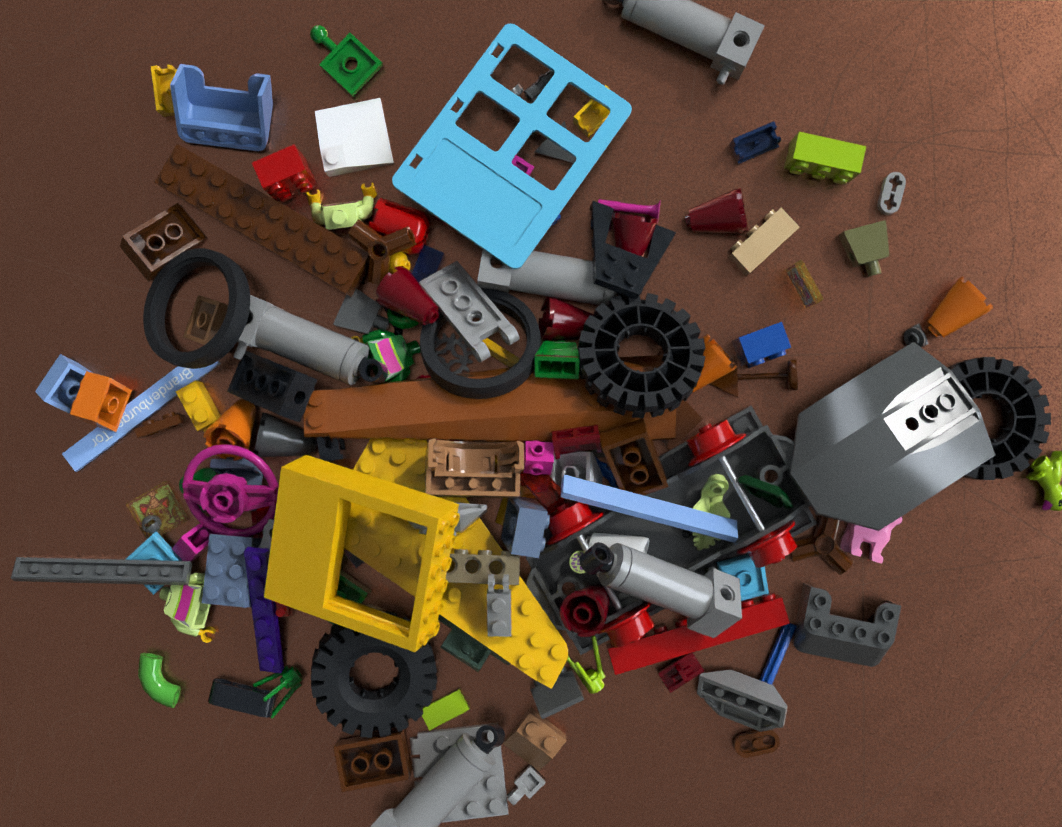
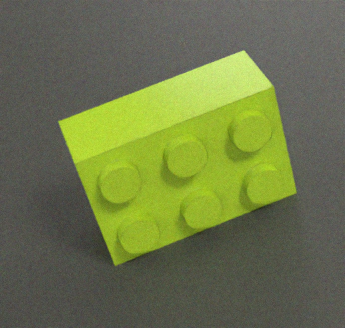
[784,132,866,184]

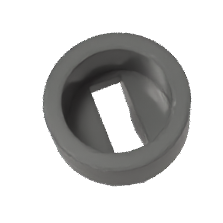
[141,515,162,533]

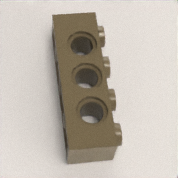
[446,549,520,585]

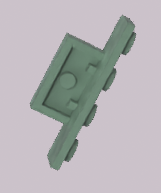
[438,615,511,672]

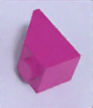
[172,515,225,562]

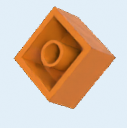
[70,371,132,432]

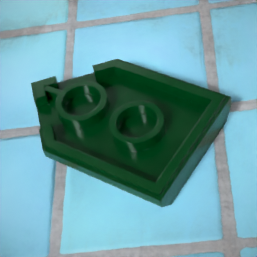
[738,475,794,509]

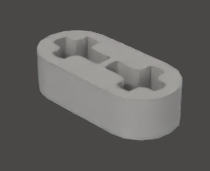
[877,172,906,215]

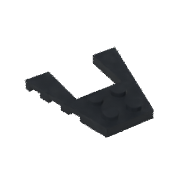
[590,201,676,299]

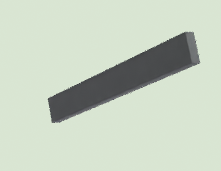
[11,557,192,586]

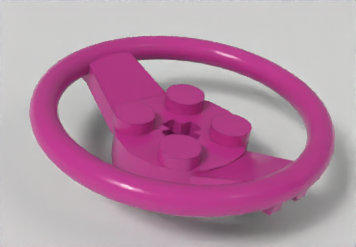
[183,444,279,537]

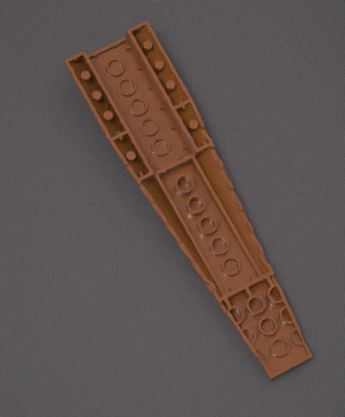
[304,355,676,443]

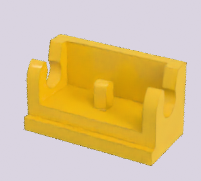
[151,65,177,117]
[573,85,610,138]

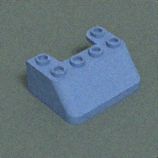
[170,64,273,151]

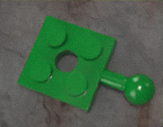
[310,25,383,97]

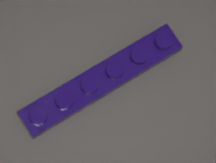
[244,547,284,673]

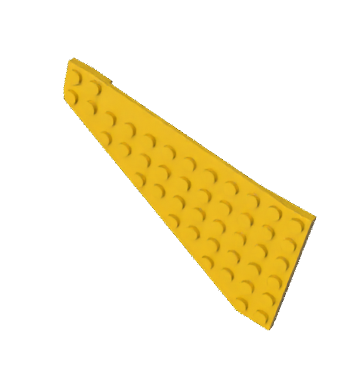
[344,438,568,689]

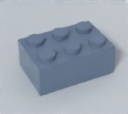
[500,496,550,558]
[202,534,262,608]

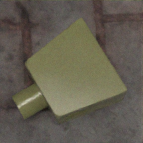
[839,220,889,277]

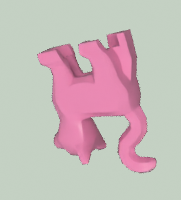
[839,517,902,564]

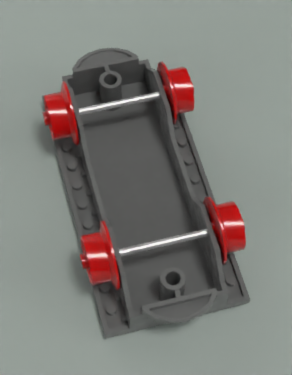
[526,405,817,655]

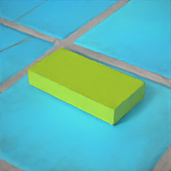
[422,688,470,731]

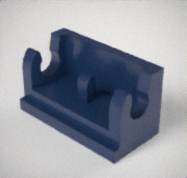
[729,121,781,165]

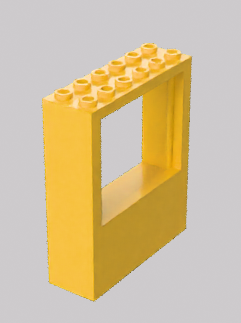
[264,455,460,652]

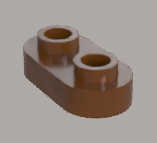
[734,730,780,758]

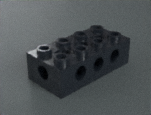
[227,351,317,423]

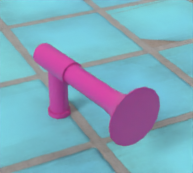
[598,199,661,231]

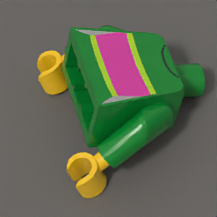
[351,329,420,383]

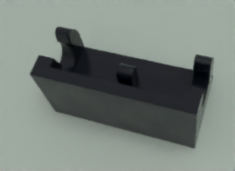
[316,436,350,462]

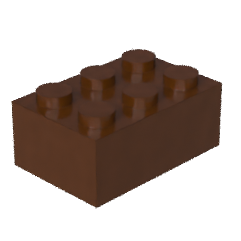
[599,418,669,495]
[333,729,412,792]

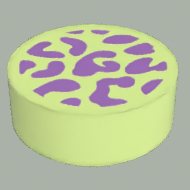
[569,550,585,574]

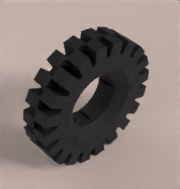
[578,293,705,418]
[925,357,1051,480]
[311,611,437,738]

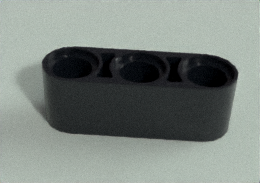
[208,678,277,718]

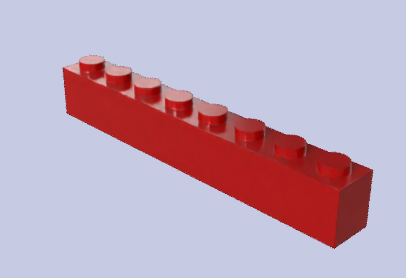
[606,593,790,675]

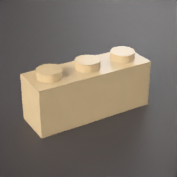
[728,207,800,276]

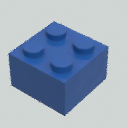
[731,322,791,368]

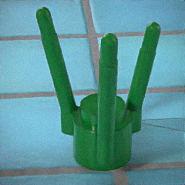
[253,665,304,718]

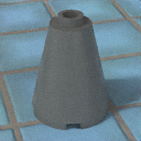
[254,412,317,457]

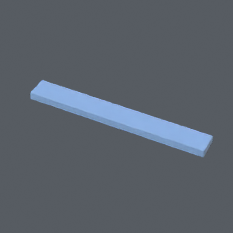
[561,475,738,543]

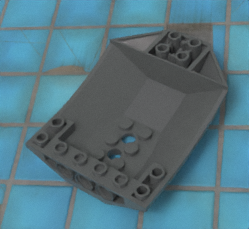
[789,342,995,531]

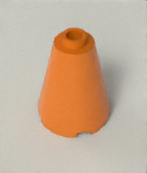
[927,276,993,338]
[692,334,737,393]
[204,399,257,461]

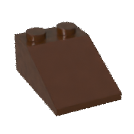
[120,203,206,282]

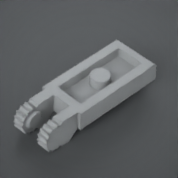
[487,574,512,637]

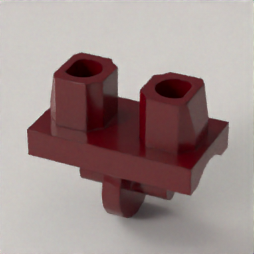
[658,652,704,693]

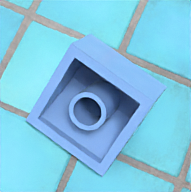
[35,354,93,414]

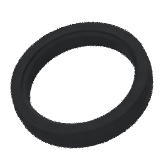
[143,248,250,369]
[420,288,541,399]

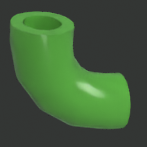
[138,653,181,708]

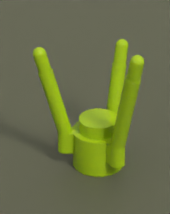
[567,635,606,694]

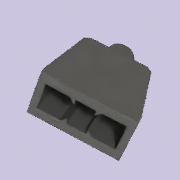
[333,289,390,334]

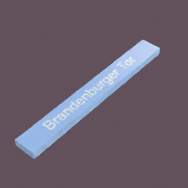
[62,361,221,472]

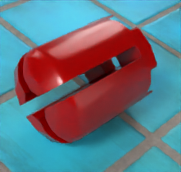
[369,198,431,254]

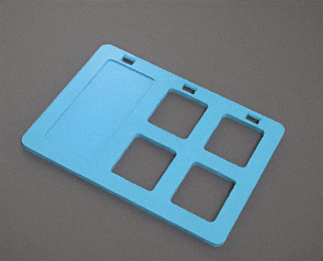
[392,23,632,269]

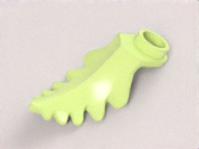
[693,474,731,550]

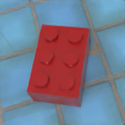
[252,144,317,202]

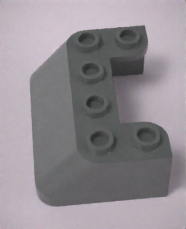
[792,583,901,667]

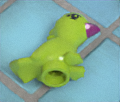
[1026,451,1062,511]

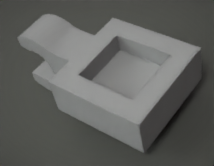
[507,765,546,806]

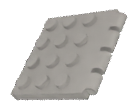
[409,722,509,823]

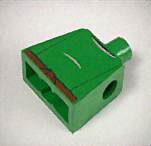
[535,340,579,379]

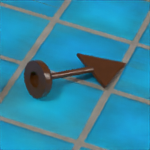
[710,355,798,398]

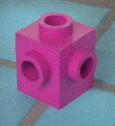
[523,440,554,475]

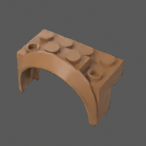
[425,438,524,499]

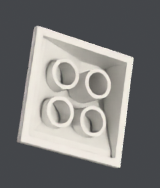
[315,98,394,177]

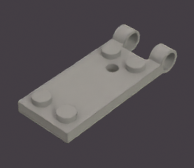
[419,261,520,363]

